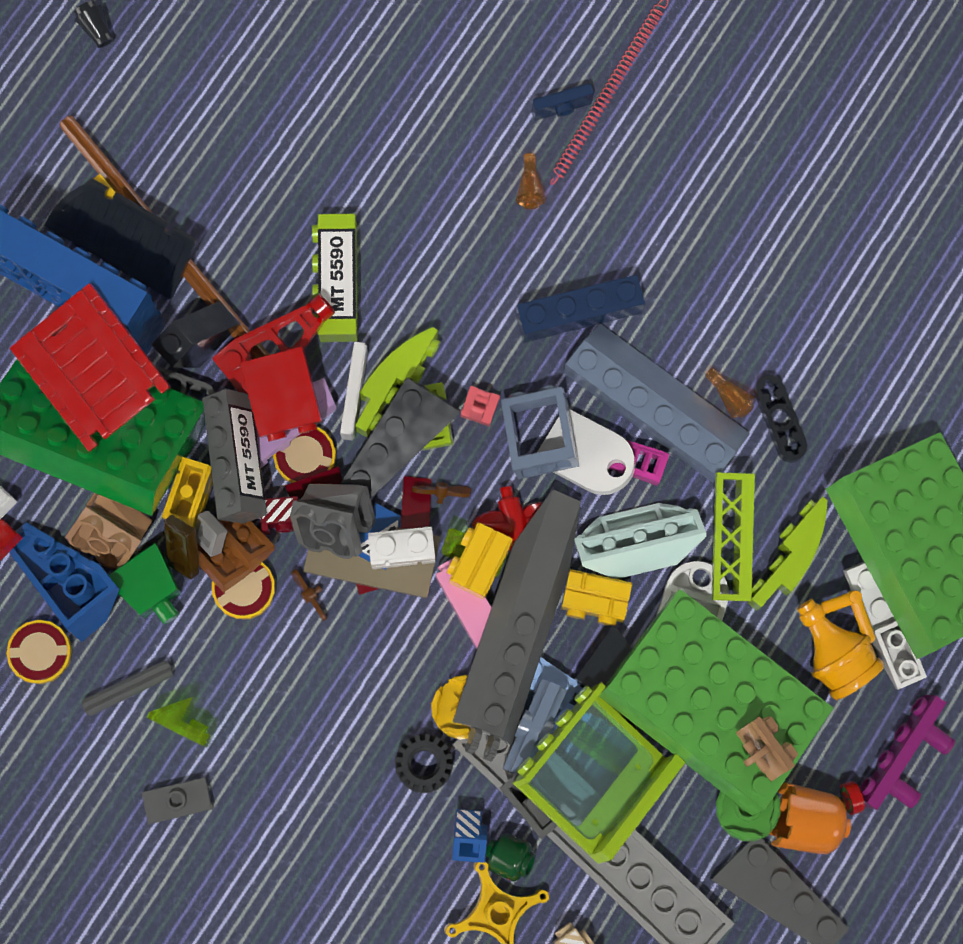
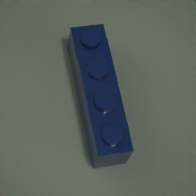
[515,275,645,343]

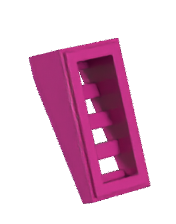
[609,440,670,486]

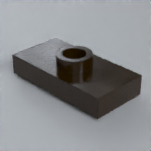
[164,515,199,580]

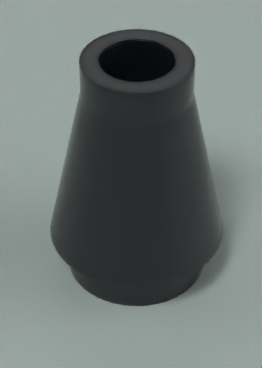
[73,0,114,48]

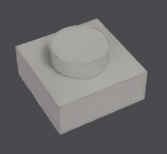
[195,511,227,557]

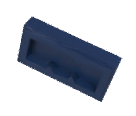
[531,83,594,121]

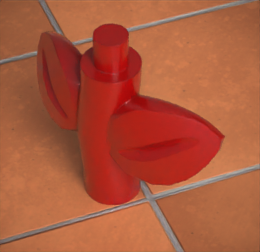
[472,486,543,553]

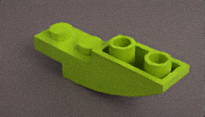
[355,327,441,437]
[747,496,828,611]

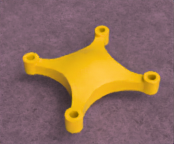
[444,862,549,944]

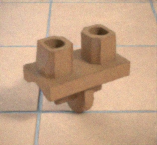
[736,716,798,781]

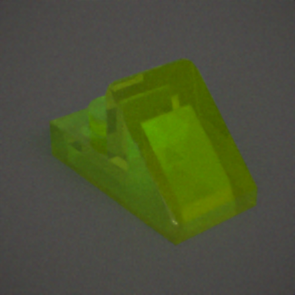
[146,697,214,748]

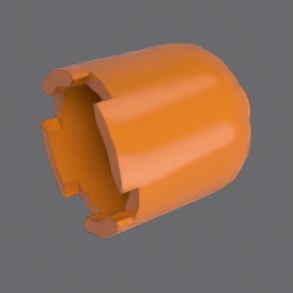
[769,783,851,854]

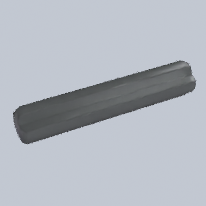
[82,661,173,716]

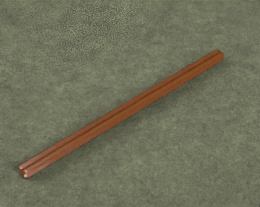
[59,115,270,359]

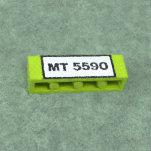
[312,214,357,342]

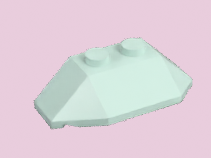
[574,503,707,579]

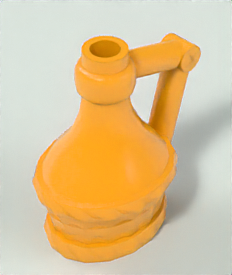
[797,590,884,700]

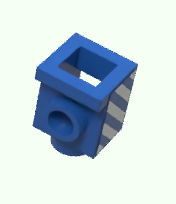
[452,809,487,863]

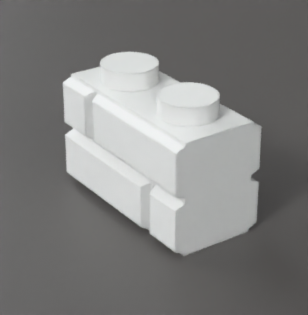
[368,527,435,569]

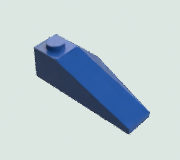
[9,522,119,642]

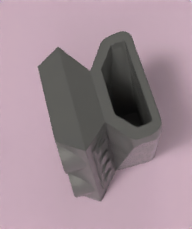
[290,484,375,559]

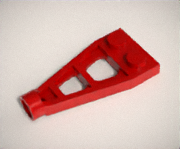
[212,294,335,394]

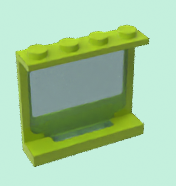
[513,682,686,864]

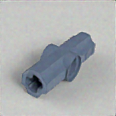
[502,679,567,775]

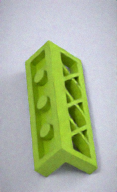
[712,472,755,601]

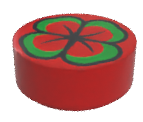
[840,781,865,815]

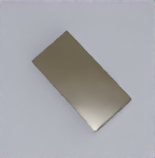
[303,527,441,599]

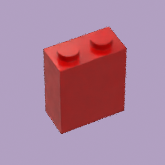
[240,347,323,442]

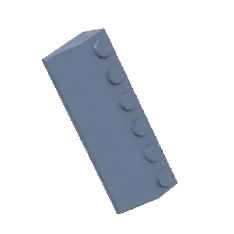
[563,324,750,483]

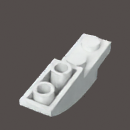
[843,562,927,690]

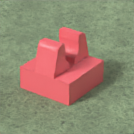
[460,386,500,427]

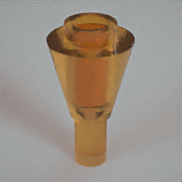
[515,153,546,210]
[705,368,755,418]

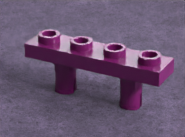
[860,695,956,810]

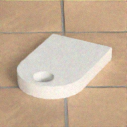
[537,409,635,495]
[657,561,729,621]

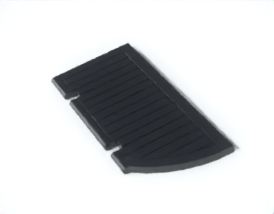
[44,178,198,299]

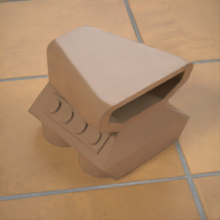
[65,493,153,570]

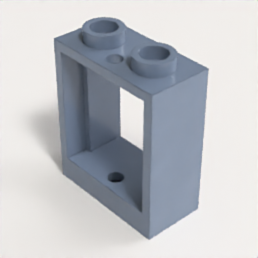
[501,386,580,479]

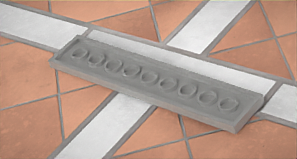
[452,721,734,944]

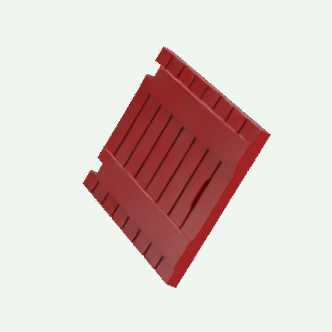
[9,283,170,452]

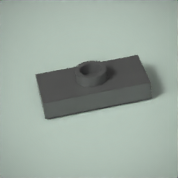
[142,778,213,824]

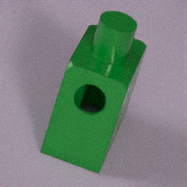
[109,544,181,625]

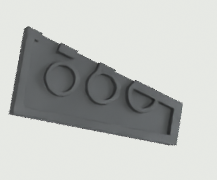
[710,839,849,944]

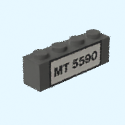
[202,389,267,524]

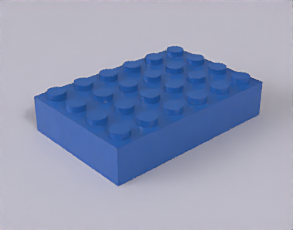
[0,204,165,355]

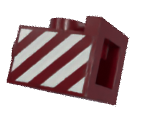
[261,496,300,535]

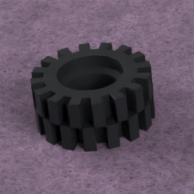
[395,734,453,793]

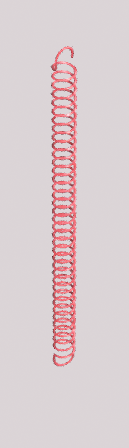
[550,0,669,185]

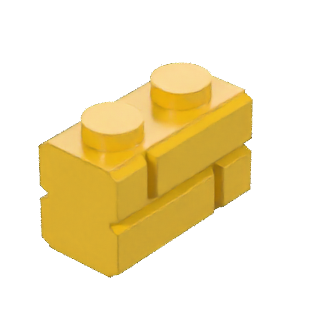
[162,457,213,528]
[447,523,513,600]
[561,569,632,626]

